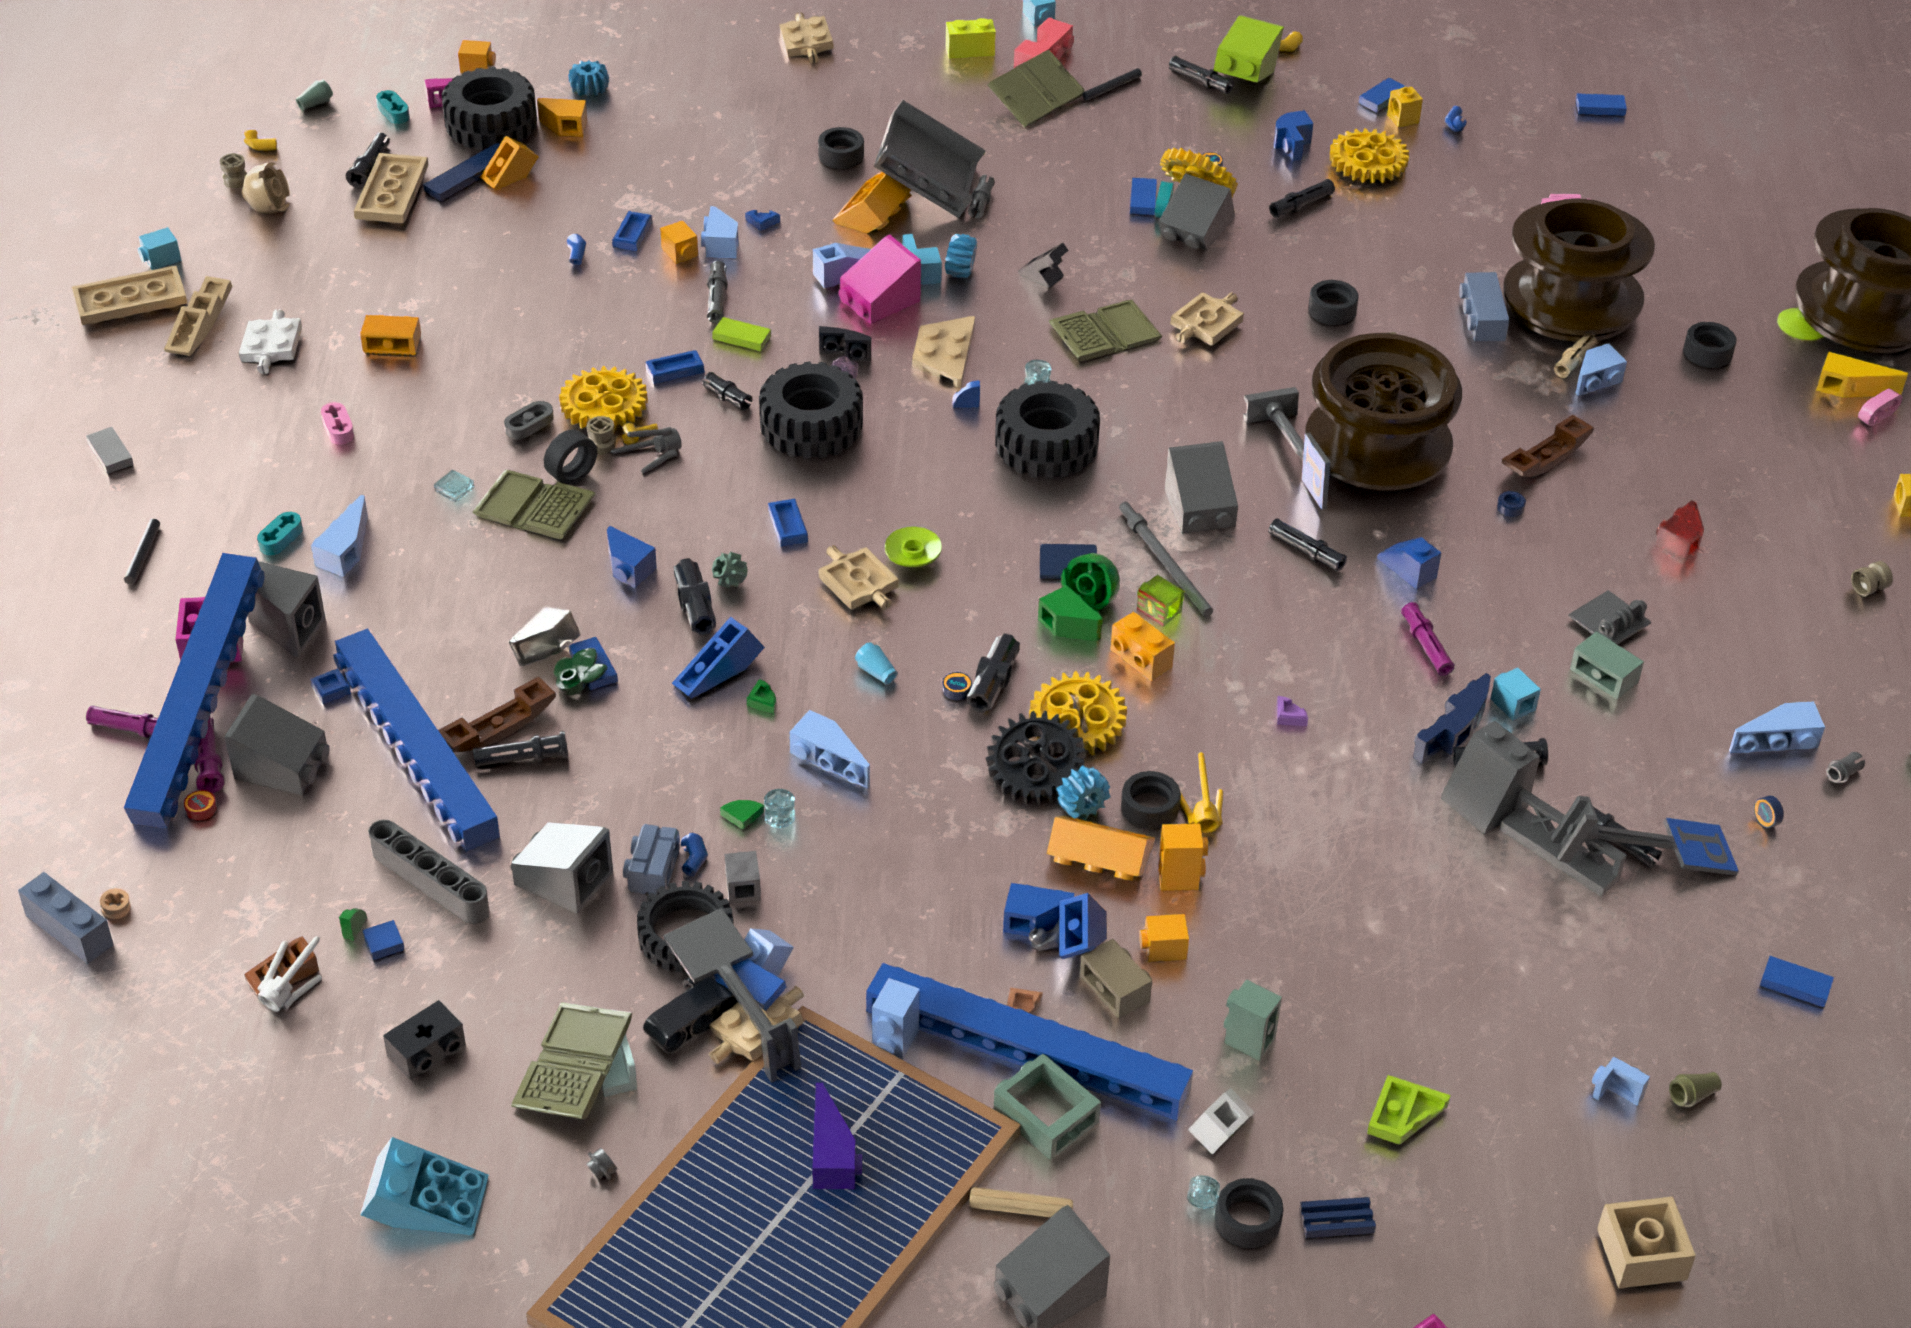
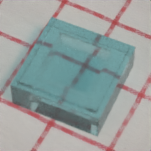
[434,470,474,502]

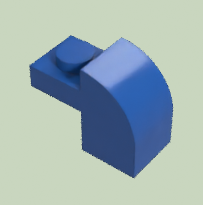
[1273,110,1314,161]

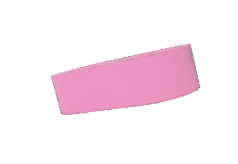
[1858,388,1902,426]
[321,402,354,445]

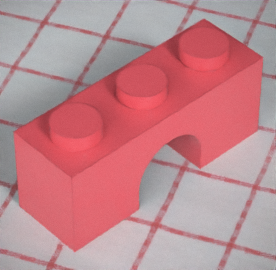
[1014,18,1074,68]

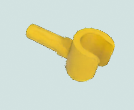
[622,423,658,445]

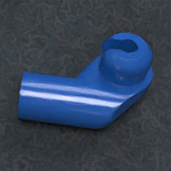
[1444,106,1467,132]

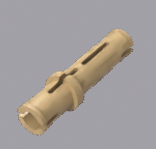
[1554,335,1600,378]

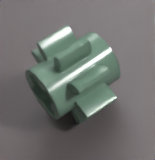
[712,551,748,588]

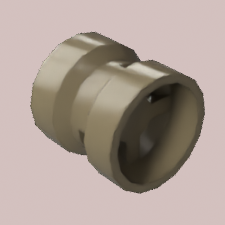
[219,153,247,188]
[587,416,616,455]
[1851,561,1893,597]

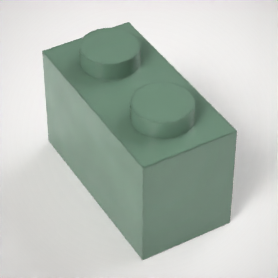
[1570,632,1644,700]
[1223,979,1282,1061]

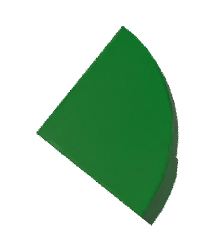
[746,679,777,714]
[720,800,764,830]
[339,908,367,941]

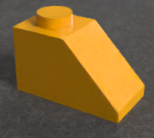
[480,136,539,190]

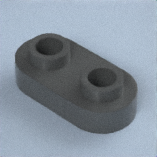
[504,401,554,439]

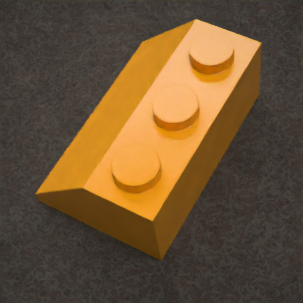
[833,171,912,233]
[1046,816,1155,881]

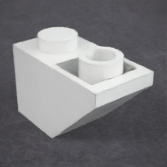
[1188,1088,1255,1154]

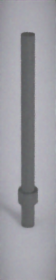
[1119,501,1213,617]

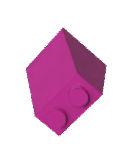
[839,235,921,324]

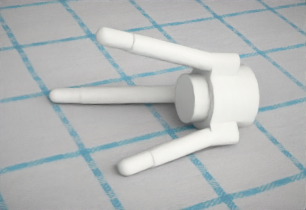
[257,936,322,1012]

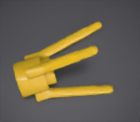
[1180,752,1223,833]

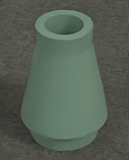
[295,79,333,111]

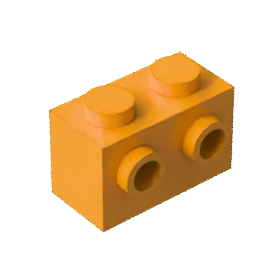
[1110,611,1175,681]
[1158,824,1208,891]

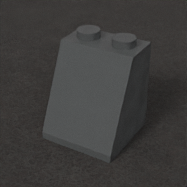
[1159,173,1235,251]
[1165,441,1238,534]
[248,561,326,657]
[225,694,330,795]
[1441,720,1540,834]
[511,822,613,914]
[994,1205,1110,1328]

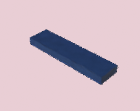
[423,143,500,201]

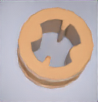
[99,888,131,919]

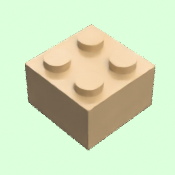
[1597,1196,1696,1288]

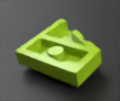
[1367,1075,1451,1145]

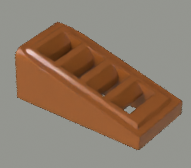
[244,936,319,998]

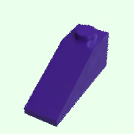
[812,1083,863,1189]

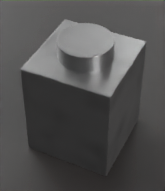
[724,851,761,904]

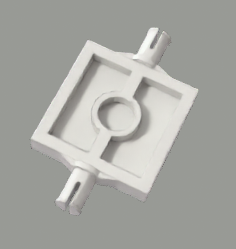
[239,309,303,374]

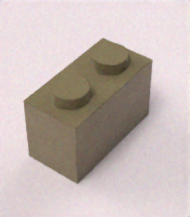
[1080,939,1153,1019]

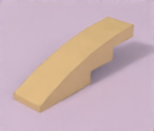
[164,276,232,356]

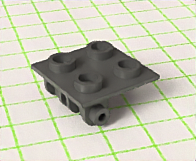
[1568,590,1651,644]

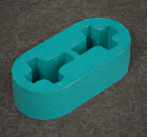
[376,90,410,124]
[1155,181,1174,218]
[257,511,303,555]

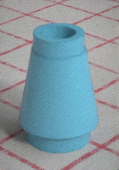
[855,642,898,685]

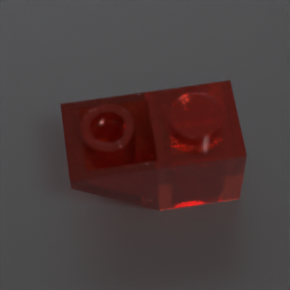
[1655,500,1704,563]

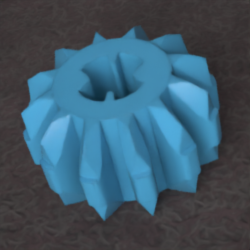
[568,60,609,97]
[945,234,977,278]
[1056,765,1111,820]

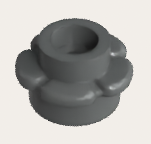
[586,1147,618,1180]

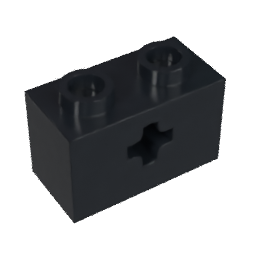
[383,1000,466,1080]

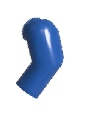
[567,234,586,265]
[681,832,708,877]

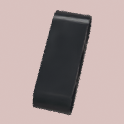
[643,975,738,1054]

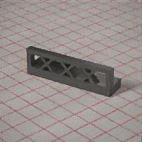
[1500,789,1627,897]

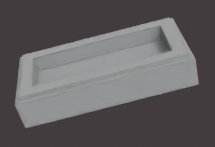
[86,427,134,474]

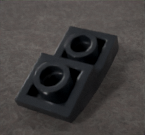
[819,326,872,361]

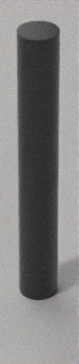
[1082,68,1142,101]
[124,519,160,585]

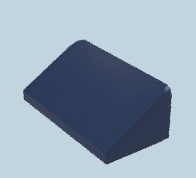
[1039,544,1097,579]

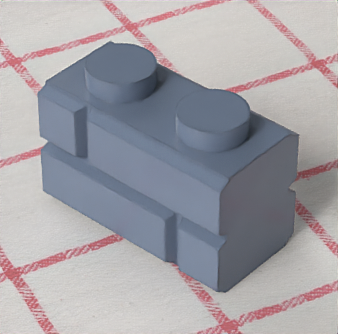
[623,824,680,895]

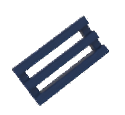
[1299,1197,1376,1238]

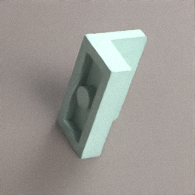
[601,1034,637,1097]

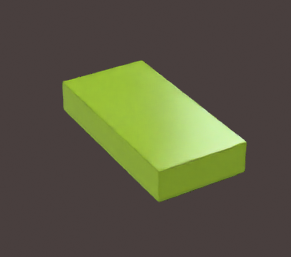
[712,317,771,351]

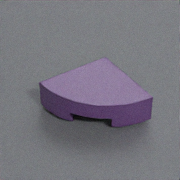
[1277,696,1308,726]

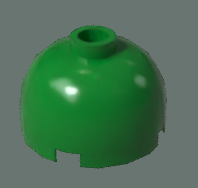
[1061,553,1120,611]

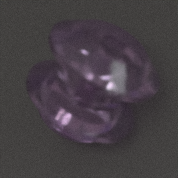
[831,356,859,379]

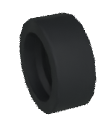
[818,127,864,169]
[1308,280,1359,325]
[1683,322,1737,368]
[543,429,597,485]
[1121,771,1181,830]
[1215,1178,1284,1248]

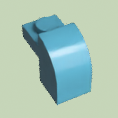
[902,234,942,285]

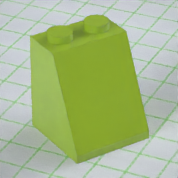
[1213,15,1284,83]

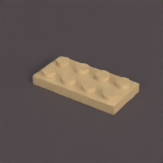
[354,153,429,223]
[72,265,188,325]

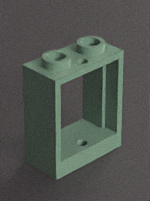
[993,1054,1101,1160]

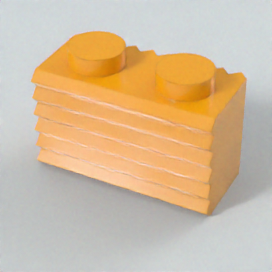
[360,315,421,356]

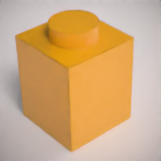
[458,40,496,73]
[660,220,698,264]
[1139,914,1189,962]

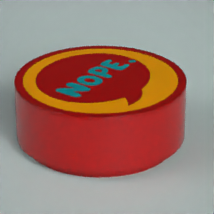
[184,790,217,820]

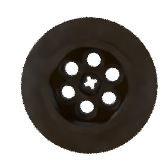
[1503,198,1655,342]
[1795,208,1911,353]
[1304,333,1462,490]

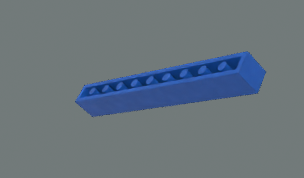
[123,553,265,829]
[333,628,500,852]
[866,963,1193,1121]

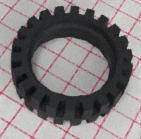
[637,881,734,973]

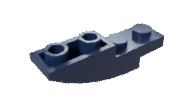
[1413,673,1491,764]

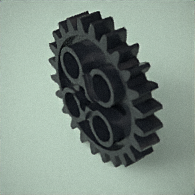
[986,711,1086,805]

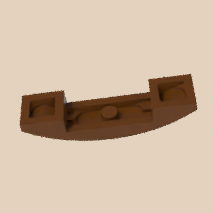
[1501,415,1594,477]
[438,676,556,752]

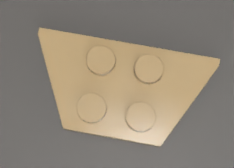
[912,316,975,388]

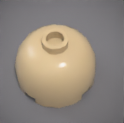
[242,162,290,214]

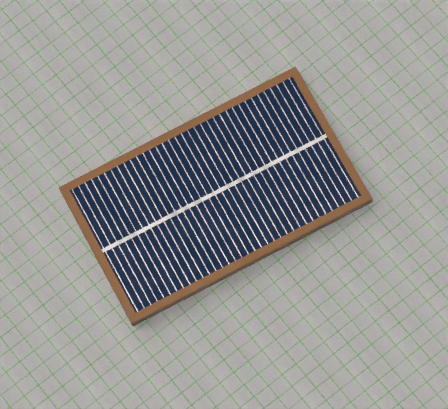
[526,1005,1021,1328]

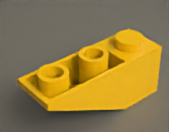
[1816,352,1908,398]

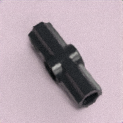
[673,558,716,635]
[967,633,1020,713]

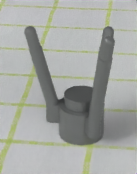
[611,427,682,473]

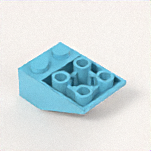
[360,1137,489,1235]

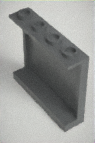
[874,100,986,218]

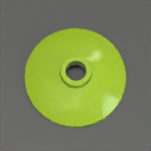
[1777,308,1824,340]
[885,526,942,567]

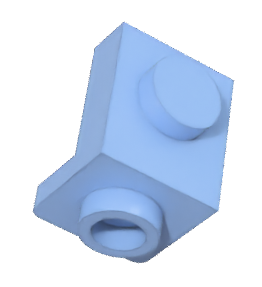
[1592,1057,1650,1106]

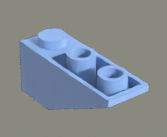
[813,243,871,288]
[311,495,368,577]
[1729,701,1825,753]
[789,710,870,789]

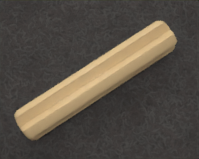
[969,1187,1073,1218]

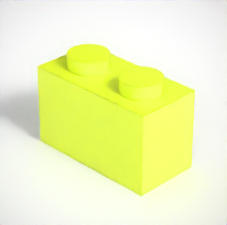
[946,18,996,59]

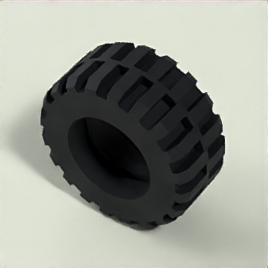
[442,67,537,150]
[759,361,863,459]
[995,381,1100,479]

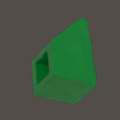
[1038,585,1103,641]

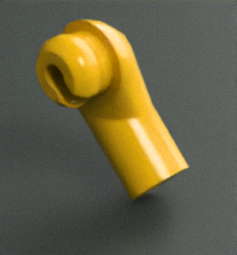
[1279,31,1303,52]
[243,130,277,151]

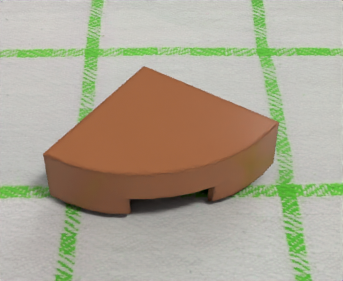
[1007,987,1043,1014]

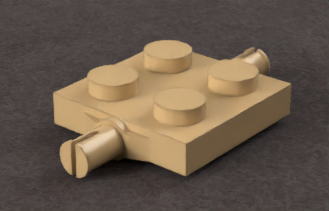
[779,12,834,63]
[1170,292,1244,346]
[819,545,899,610]
[709,986,804,1064]

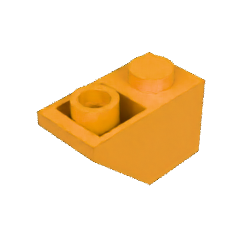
[537,98,588,137]

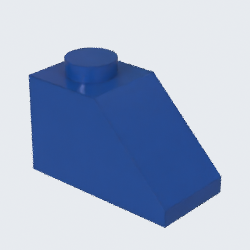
[607,526,657,588]
[1377,537,1441,590]
[1059,893,1107,959]

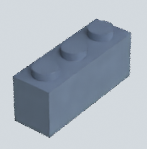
[1459,272,1509,341]
[18,872,114,964]

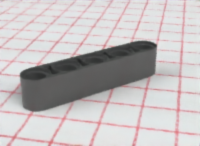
[368,819,490,924]

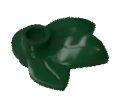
[553,648,608,696]

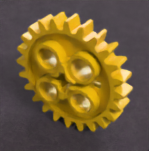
[1329,128,1409,183]
[1160,147,1238,197]
[559,366,648,430]
[1029,671,1127,756]

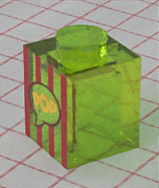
[1137,574,1184,626]

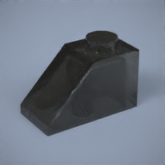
[509,607,581,666]

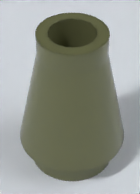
[1669,1072,1722,1107]

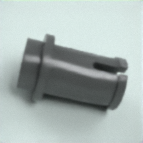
[1826,752,1865,783]

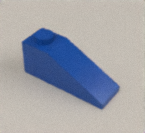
[672,617,765,699]

